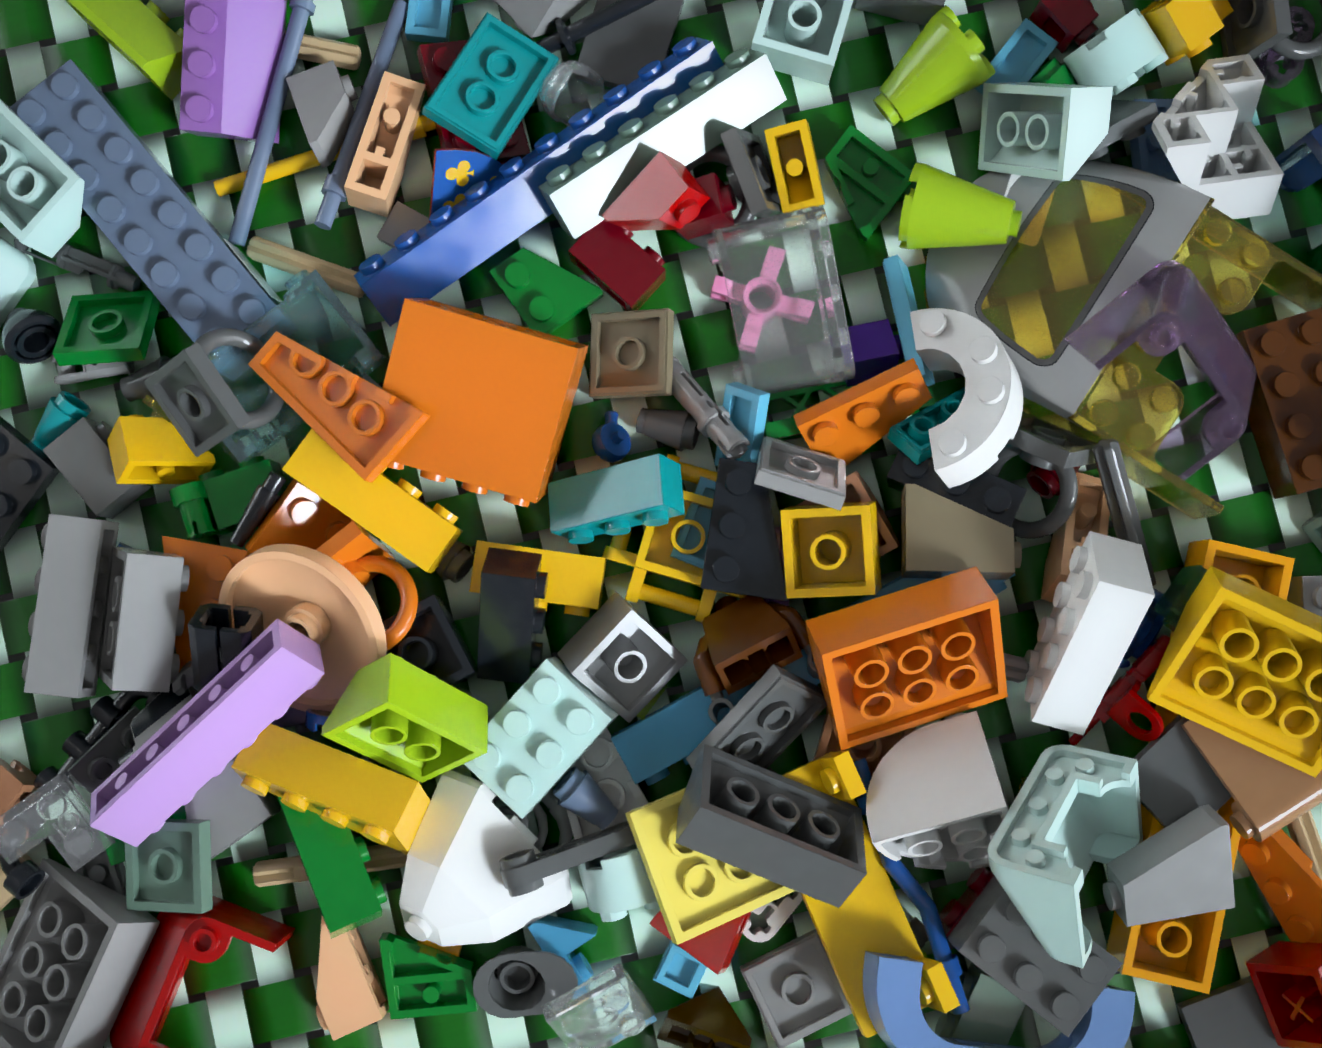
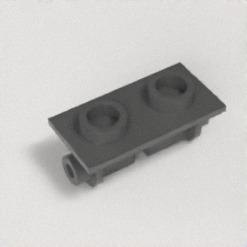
[67,706,140,794]

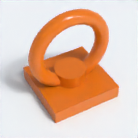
[316,520,418,651]

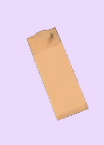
[344,71,426,218]
[1041,472,1110,602]
[316,916,389,1041]

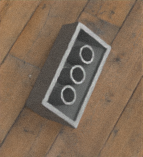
[675,744,867,908]

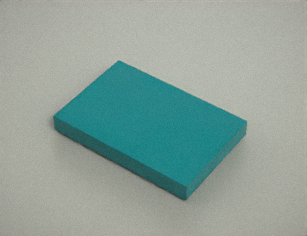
[422,12,560,160]

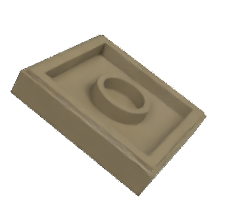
[589,308,674,399]

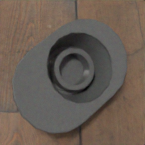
[473,945,578,1018]

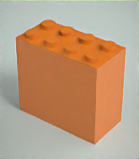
[382,298,589,507]

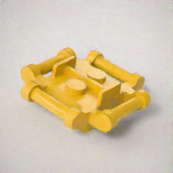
[602,454,746,623]

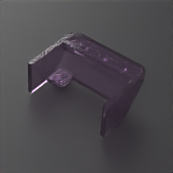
[1065,260,1257,483]

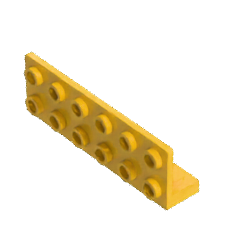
[782,751,960,1038]

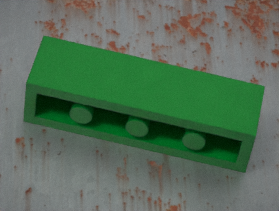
[277,796,387,939]

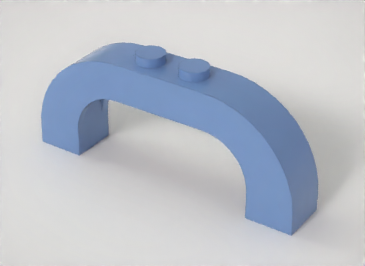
[863,951,1135,1048]

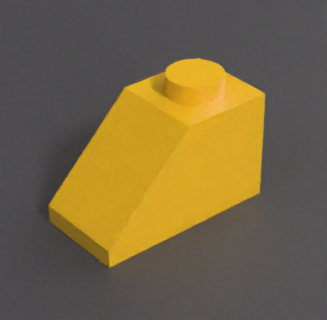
[764,119,825,215]
[107,414,216,484]

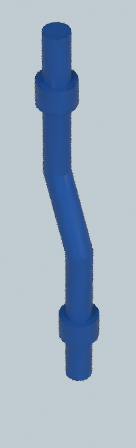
[853,758,970,1015]

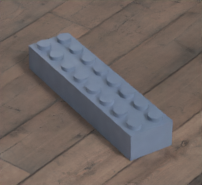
[9,59,297,380]

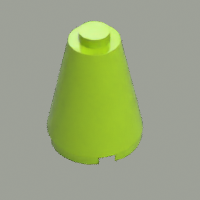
[898,162,1022,250]

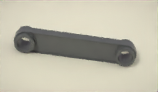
[499,821,636,897]

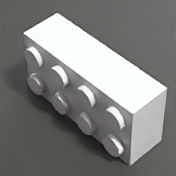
[1024,531,1155,735]

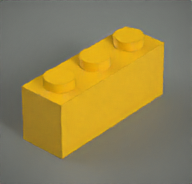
[469,540,607,617]

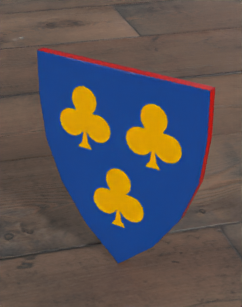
[429,148,503,223]

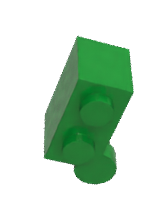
[169,456,288,540]

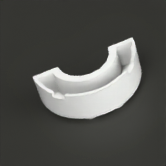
[910,308,1023,488]

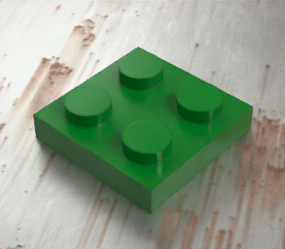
[52,290,161,366]

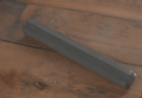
[1092,439,1156,586]

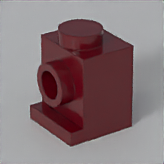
[1029,0,1099,54]

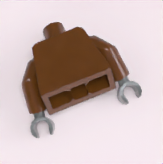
[693,596,819,725]

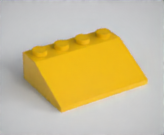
[1146,566,1322,778]

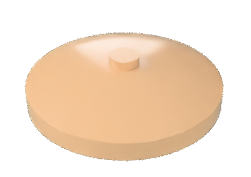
[218,544,387,712]

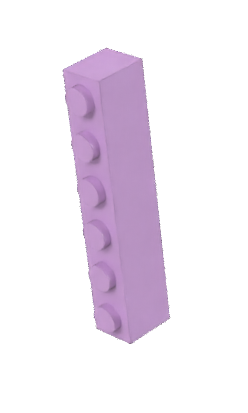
[90,618,325,847]

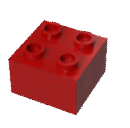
[1245,941,1322,1048]

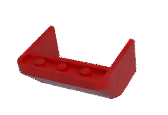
[110,895,295,1048]

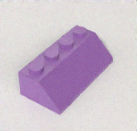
[179,0,287,144]

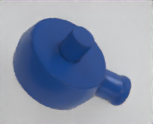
[592,411,631,462]

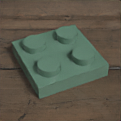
[125,819,213,914]

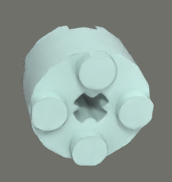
[1063,8,1169,96]
[578,844,660,922]

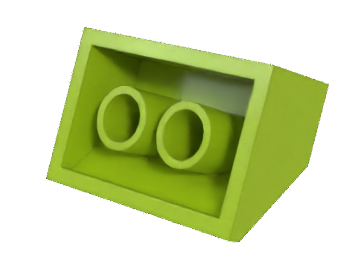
[65,0,183,100]
[321,653,488,783]

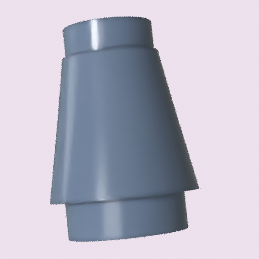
[553,766,619,830]

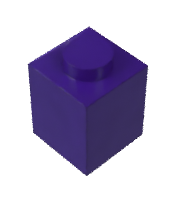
[837,319,904,387]

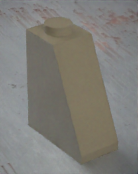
[901,484,1022,580]

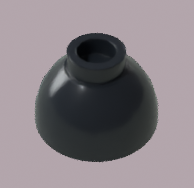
[1,308,62,364]

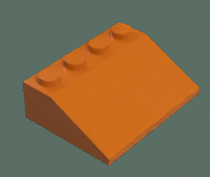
[805,566,1008,751]

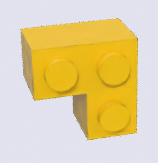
[1140,0,1234,66]

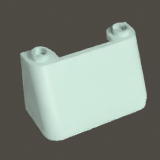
[987,744,1143,968]

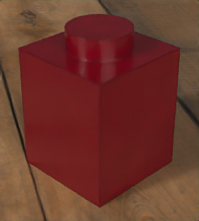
[676,172,737,240]

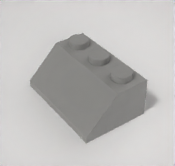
[98,546,190,692]

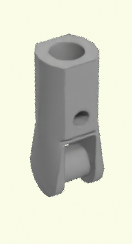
[51,355,135,385]

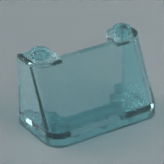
[208,269,388,463]

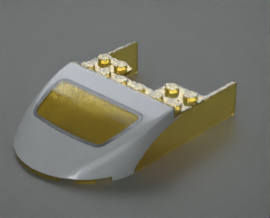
[924,160,1322,519]

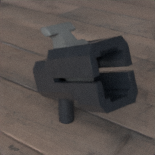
[172,603,264,696]

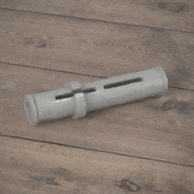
[672,356,750,460]

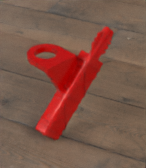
[1069,634,1171,746]

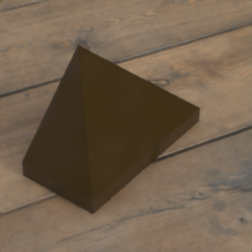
[657,986,752,1048]

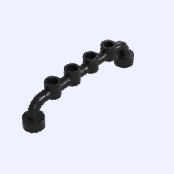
[0,691,161,900]

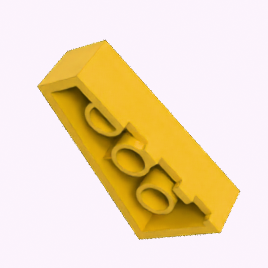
[282,428,463,573]
[231,724,430,855]

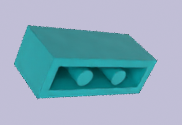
[548,453,685,544]

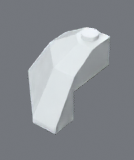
[1151,54,1284,220]
[399,770,572,947]

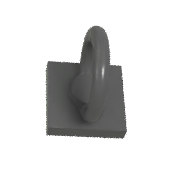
[1220,0,1322,60]
[674,127,788,248]
[144,328,284,457]
[985,414,1097,539]

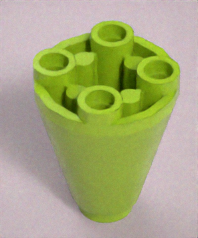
[873,5,996,126]

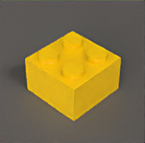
[780,501,882,599]

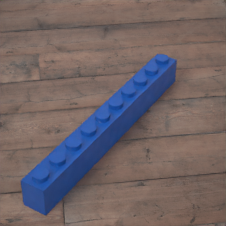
[354,36,724,327]

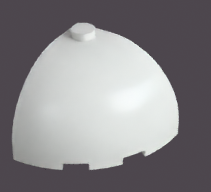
[866,711,1009,870]

